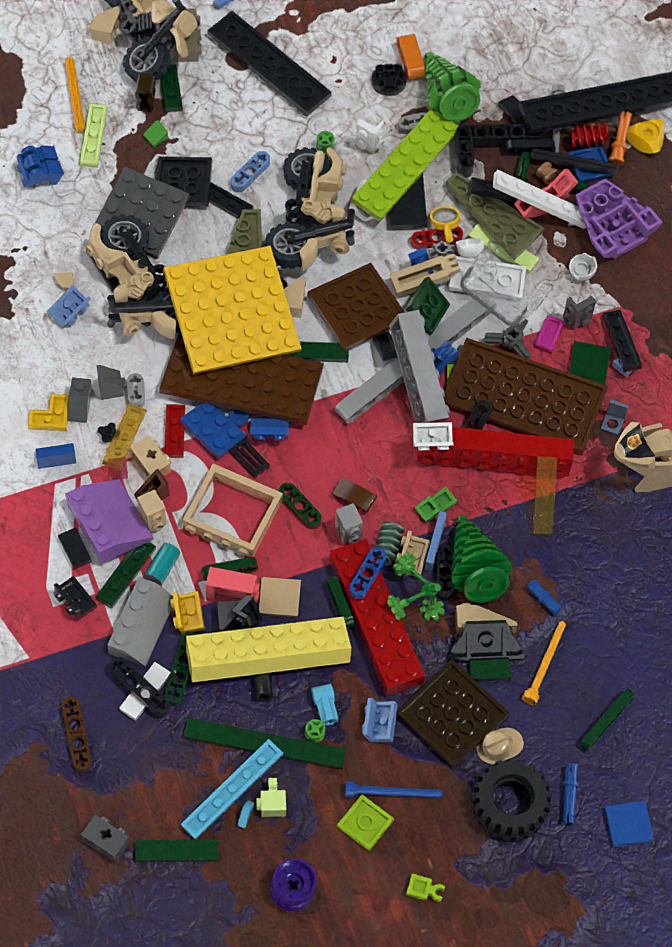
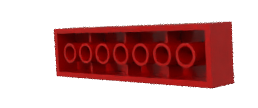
[417,427,574,478]
[329,539,425,697]

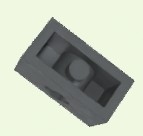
[81,815,130,863]

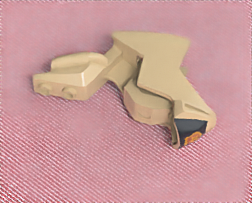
[614,422,672,493]

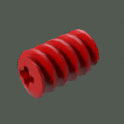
[571,122,609,148]

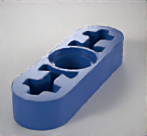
[350,548,386,599]

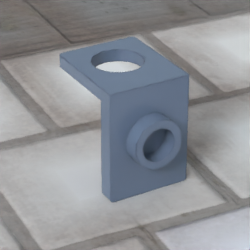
[601,399,629,436]

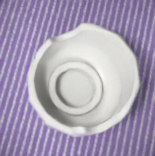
[456,238,484,258]
[569,253,597,281]

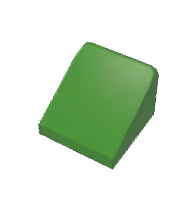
[143,120,168,147]

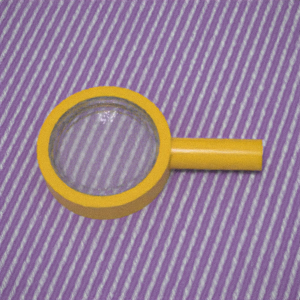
[430,206,461,242]

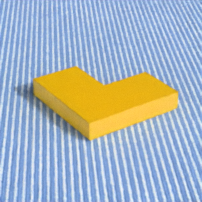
[28,394,69,431]

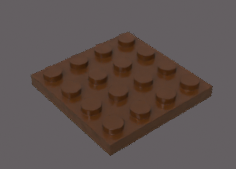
[307,263,405,351]

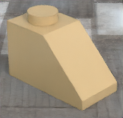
[89,6,122,44]
[284,277,306,318]

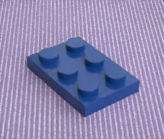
[180,403,247,459]

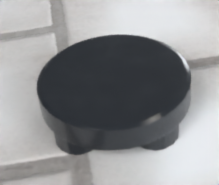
[371,64,407,96]

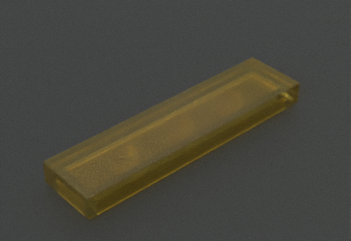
[102,403,147,471]
[533,456,557,535]

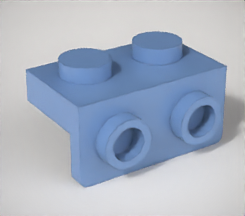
[47,285,91,327]
[362,698,398,742]

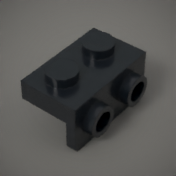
[53,576,97,620]
[232,593,263,629]

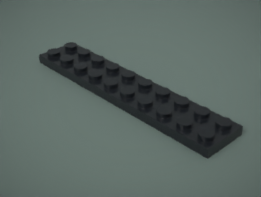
[518,72,672,134]

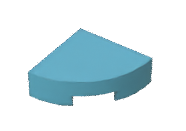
[238,800,255,828]

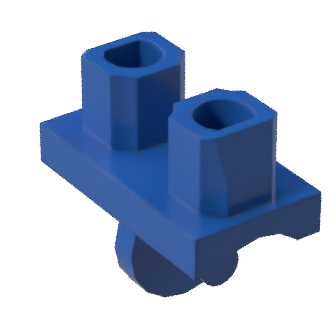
[431,340,459,375]

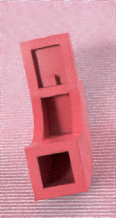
[514,169,579,218]

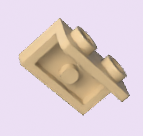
[395,530,430,577]

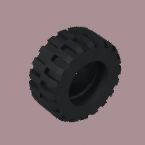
[471,759,552,842]

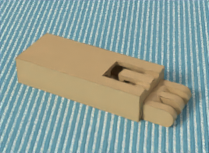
[390,254,461,298]

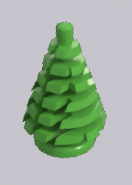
[424,52,481,122]

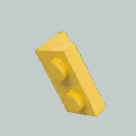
[171,591,205,635]

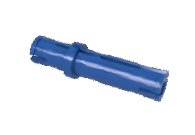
[561,763,579,826]

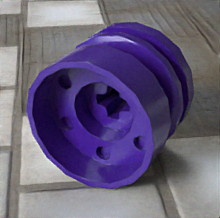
[270,859,317,912]

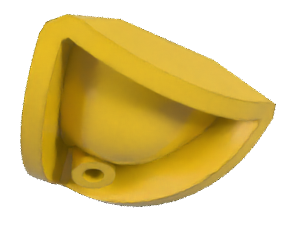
[627,119,664,153]

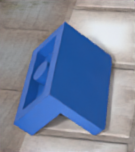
[35,443,76,469]

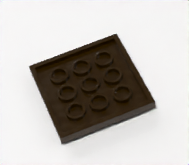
[396,659,510,769]

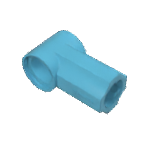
[311,684,338,726]

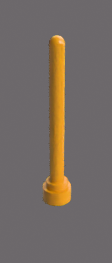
[522,621,566,705]

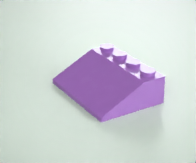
[65,479,154,564]

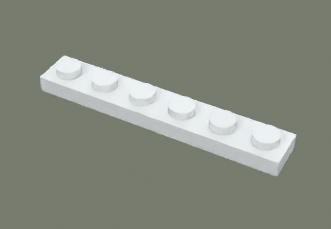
[493,170,586,229]

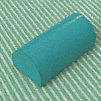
[144,543,180,586]

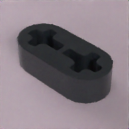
[466,400,493,430]

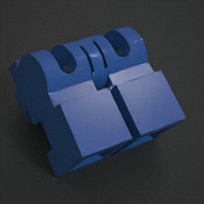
[16,145,64,187]

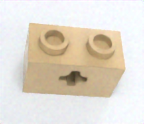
[130,435,172,478]
[137,489,166,532]

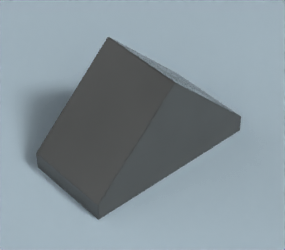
[217,600,240,632]

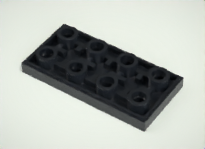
[389,173,427,229]

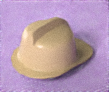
[477,727,524,764]

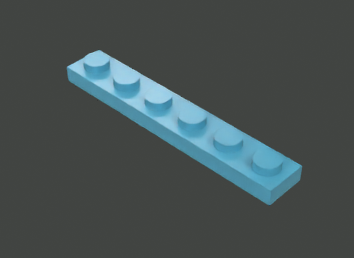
[181,739,283,840]

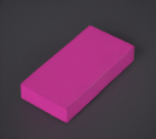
[534,315,565,354]

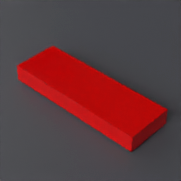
[164,404,185,458]

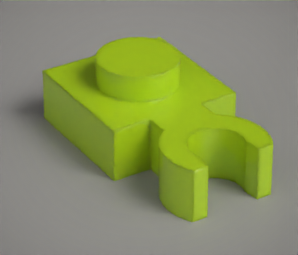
[406,874,445,902]

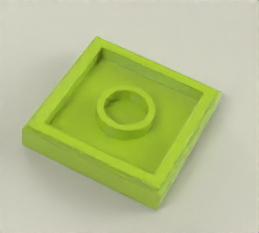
[337,795,394,851]

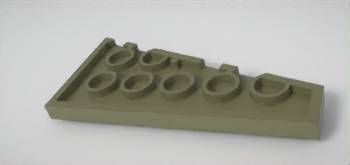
[445,172,545,260]
[226,209,262,255]

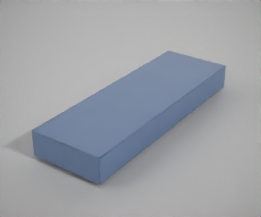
[424,511,447,571]

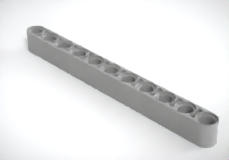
[334,292,496,424]

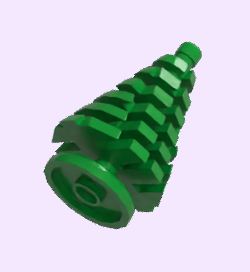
[452,515,512,603]

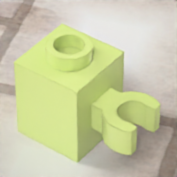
[257,778,286,817]

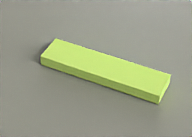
[80,104,108,168]
[468,223,540,274]

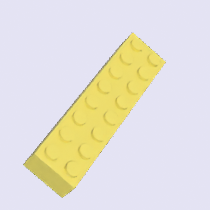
[186,617,351,682]

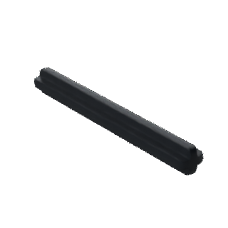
[531,148,619,175]

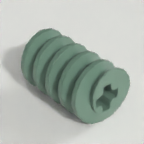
[374,522,405,565]

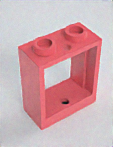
[206,567,260,603]

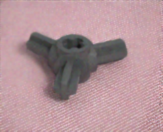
[484,316,531,359]

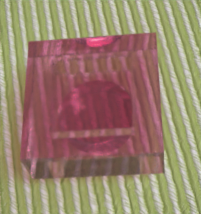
[107,458,128,480]

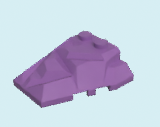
[575,179,662,258]

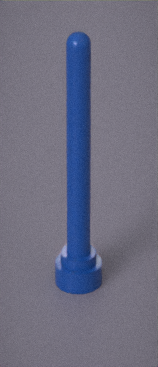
[345,781,443,798]

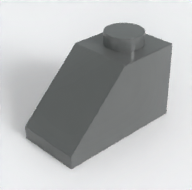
[96,365,127,400]
[68,377,92,423]

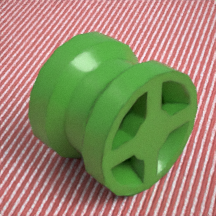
[316,131,334,154]
[305,719,325,743]

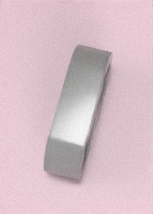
[398,113,427,134]
[127,373,145,409]

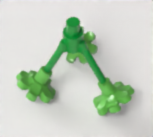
[388,552,445,622]

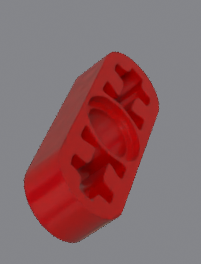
[411,227,463,250]

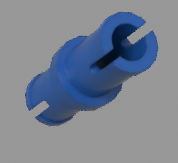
[526,579,563,615]

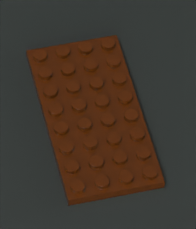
[159,335,324,425]
[444,338,608,454]

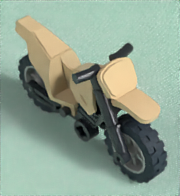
[105,0,200,83]

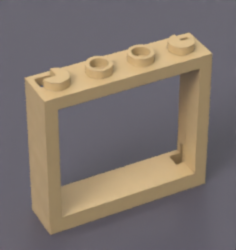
[182,464,283,557]

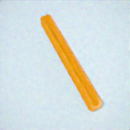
[65,57,85,133]

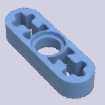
[230,151,270,192]

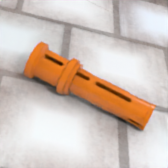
[608,111,632,166]

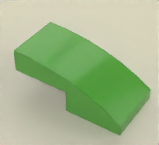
[414,486,458,523]

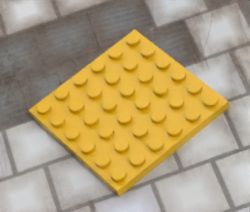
[163,246,301,374]

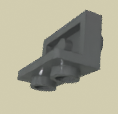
[563,296,596,330]

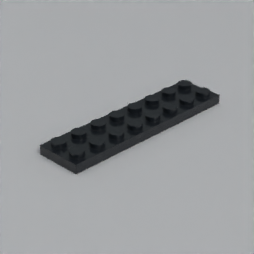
[207,11,332,116]

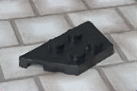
[448,620,525,661]

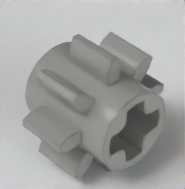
[430,240,453,258]

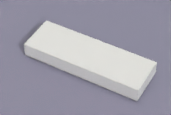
[119,662,171,721]

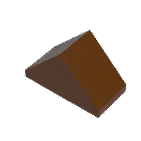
[134,469,170,500]

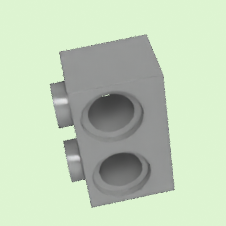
[335,503,363,546]

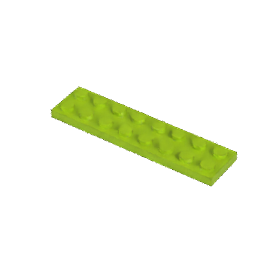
[351,109,458,222]

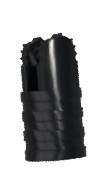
[253,673,273,701]

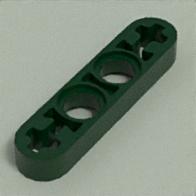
[165,632,196,706]
[580,688,636,751]

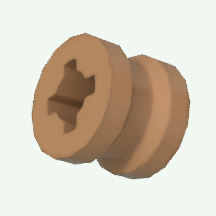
[536,162,559,185]

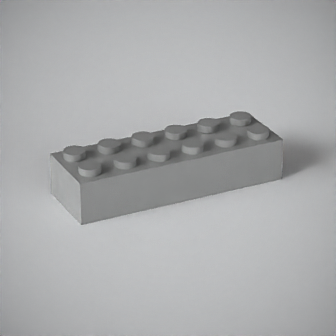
[389,310,450,423]

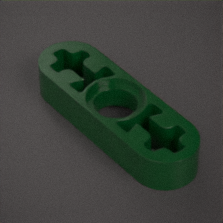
[279,483,322,529]
[201,557,258,581]
[326,575,354,629]

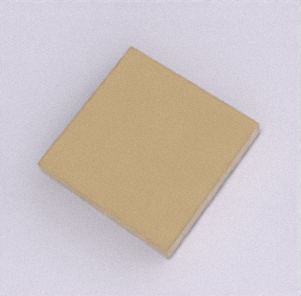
[259,577,301,619]

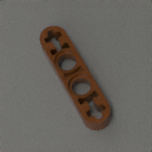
[62,696,92,773]

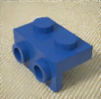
[250,418,289,441]

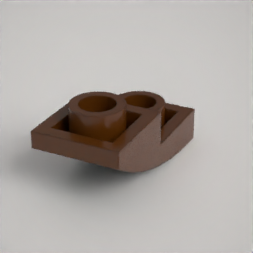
[332,478,377,512]

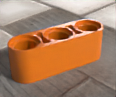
[397,34,426,80]

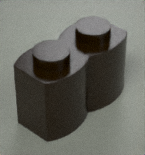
[135,73,156,112]

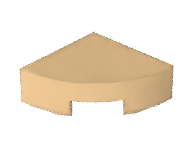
[54,273,73,291]

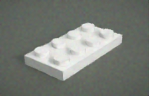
[449,256,526,301]

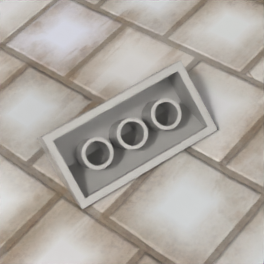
[107,577,173,667]

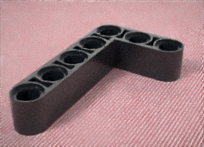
[455,124,543,178]

